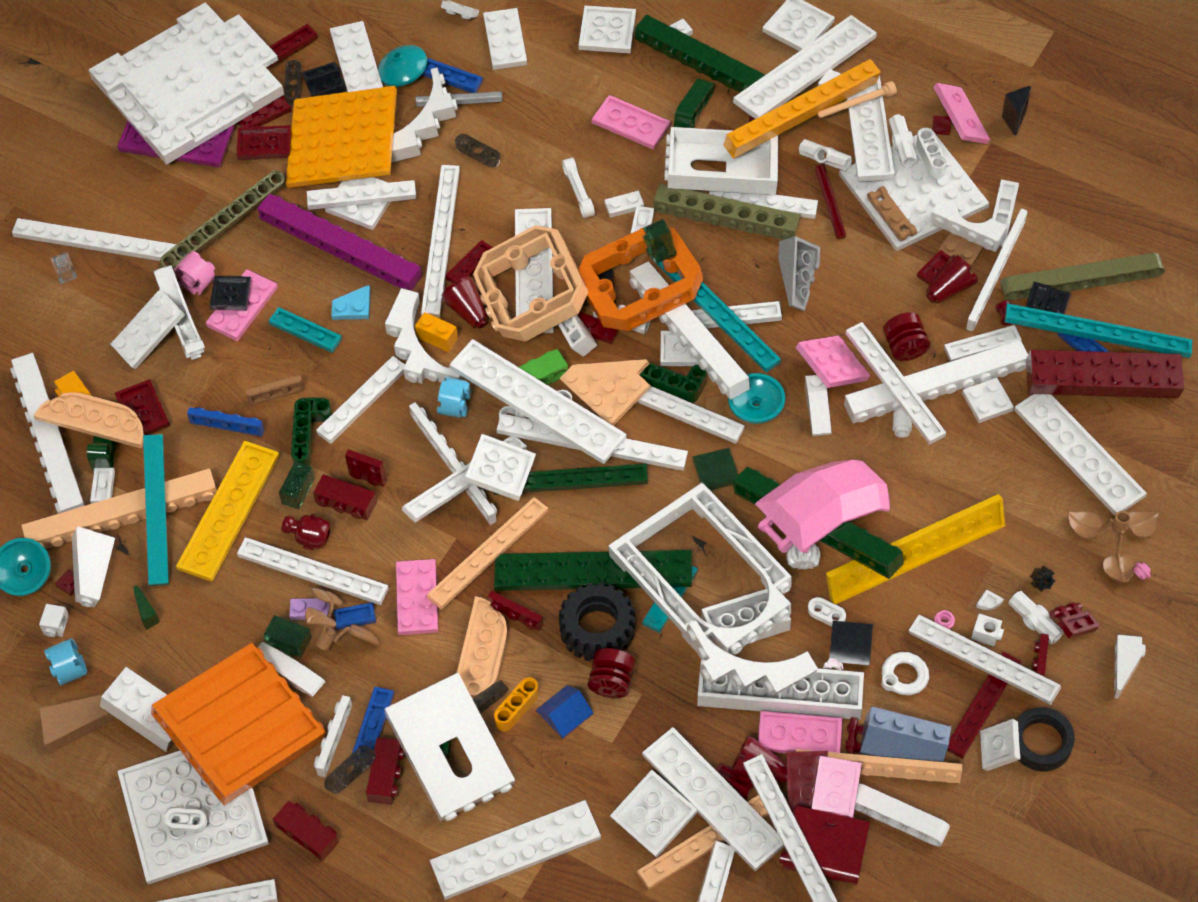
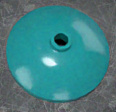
[378,45,427,87]
[728,373,785,424]
[0,538,51,596]

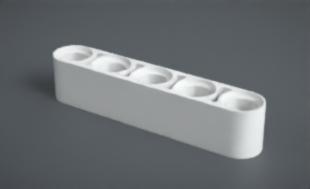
[854,784,950,846]

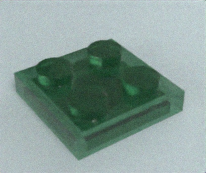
[692,448,738,491]

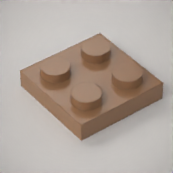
[938,232,984,269]

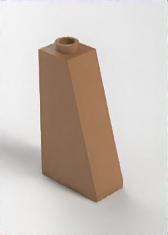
[39,694,117,753]

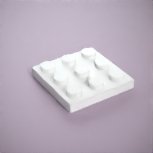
[762,0,835,51]
[579,6,636,54]
[325,177,391,230]
[464,434,536,501]
[610,770,698,858]

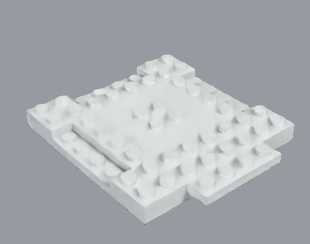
[89,2,284,165]

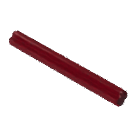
[815,164,846,239]

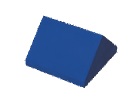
[536,685,593,739]

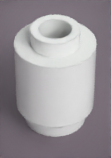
[893,408,912,438]

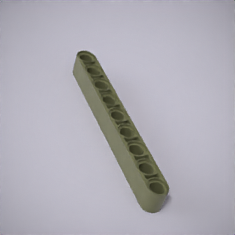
[158,170,285,269]
[1000,253,1165,301]

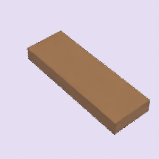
[246,375,304,405]

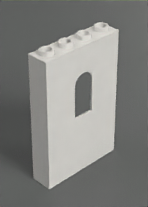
[664,127,778,195]
[384,673,515,822]

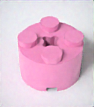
[173,251,215,295]

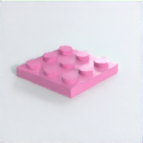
[796,336,870,388]

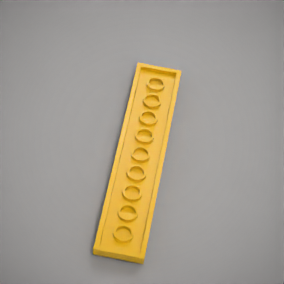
[826,494,1005,605]

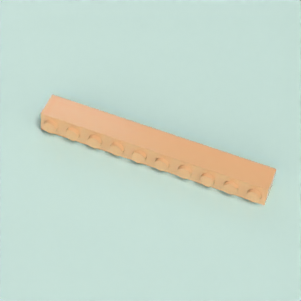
[22,468,217,549]

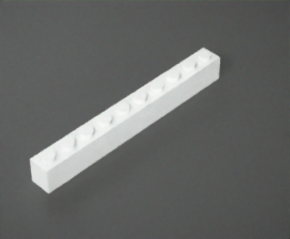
[629,261,750,400]
[844,340,1028,423]
[10,353,85,514]

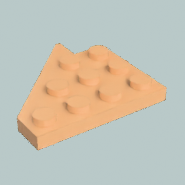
[560,359,651,426]

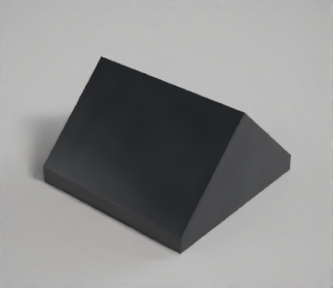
[1002,86,1031,135]

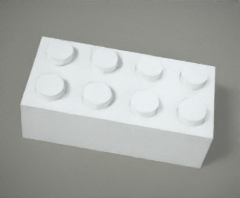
[701,589,791,644]
[100,667,174,751]

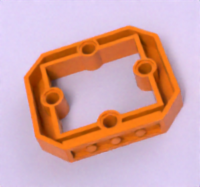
[578,224,703,331]

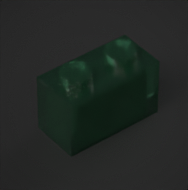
[642,219,676,264]
[279,461,315,510]
[263,615,312,657]

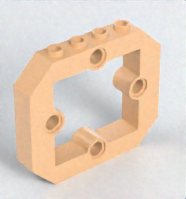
[473,225,588,342]

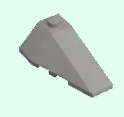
[778,236,820,311]

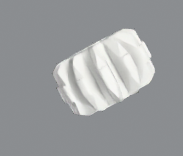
[787,544,820,570]

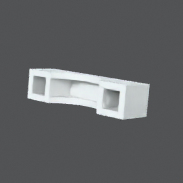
[930,196,1008,252]

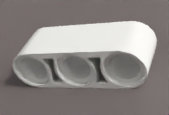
[916,128,946,179]

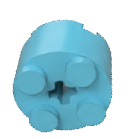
[437,377,472,418]
[44,638,87,685]

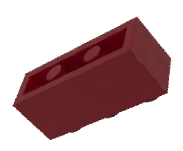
[313,474,377,520]
[366,737,405,805]
[273,801,339,861]

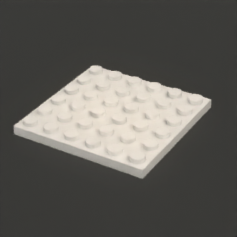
[839,128,989,251]
[118,751,269,885]

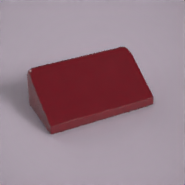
[715,763,754,801]

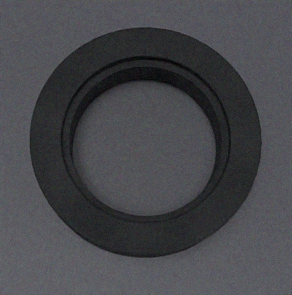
[1016,707,1075,772]

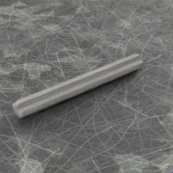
[416,91,503,107]

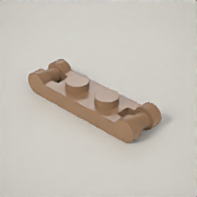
[867,186,917,242]

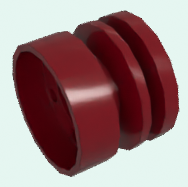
[883,312,930,361]
[587,648,635,699]

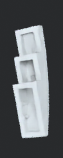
[992,180,1019,247]
[258,642,325,697]

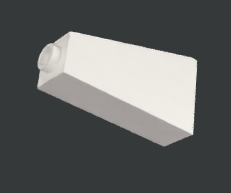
[72,526,115,607]

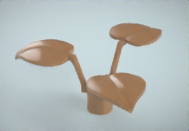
[1068,511,1159,583]
[305,588,380,651]

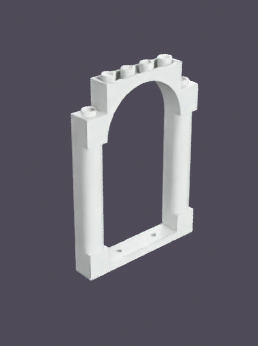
[608,483,792,655]

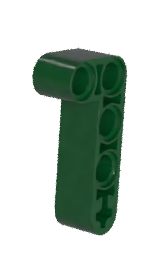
[673,78,715,128]
[637,359,707,403]
[291,397,332,471]
[87,436,116,471]

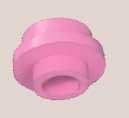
[1133,562,1151,581]
[934,610,955,629]

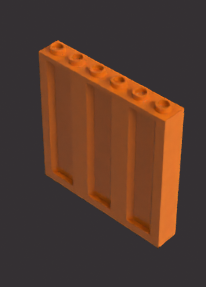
[151,643,325,806]

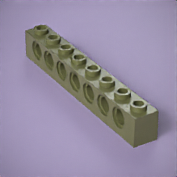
[654,184,800,240]

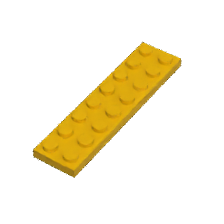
[176,441,280,582]

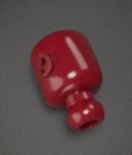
[281,514,331,550]

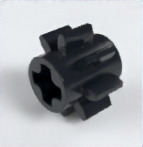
[1029,565,1055,592]

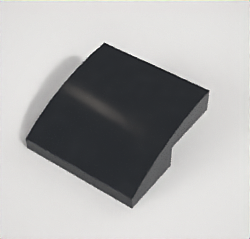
[302,62,347,97]
[1025,282,1072,314]
[829,620,873,665]

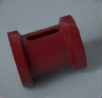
[995,301,1012,325]

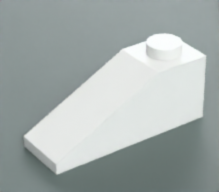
[558,315,597,357]
[804,375,832,436]
[1114,635,1145,699]

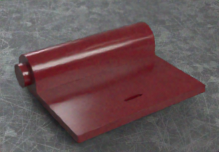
[779,806,870,885]

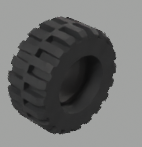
[559,583,635,662]

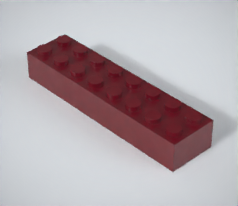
[1026,350,1185,398]

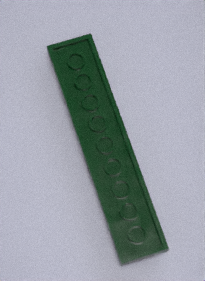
[494,550,692,591]

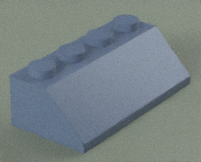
[860,707,951,762]

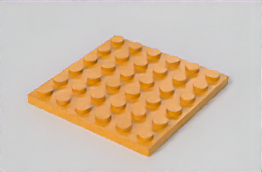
[286,86,397,188]

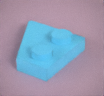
[331,286,370,320]

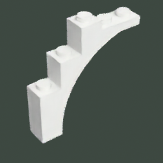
[391,68,458,163]
[153,265,205,360]
[385,288,463,384]
[686,620,818,696]

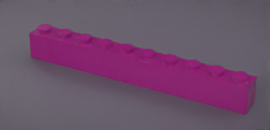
[257,193,422,291]

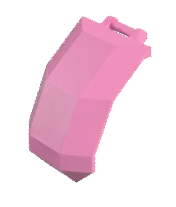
[755,460,890,553]

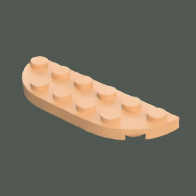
[34,393,144,448]
[457,596,507,703]

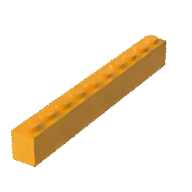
[723,59,881,159]

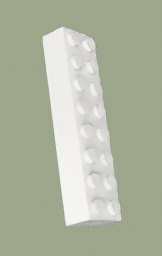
[698,659,864,720]

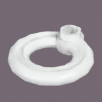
[881,652,929,695]

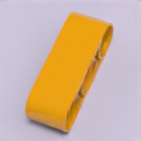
[494,677,539,732]

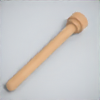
[817,81,897,118]

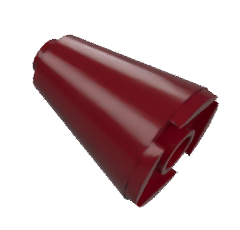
[926,254,978,304]
[441,276,488,329]
[731,736,787,785]

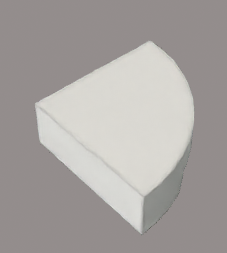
[976,589,1004,610]

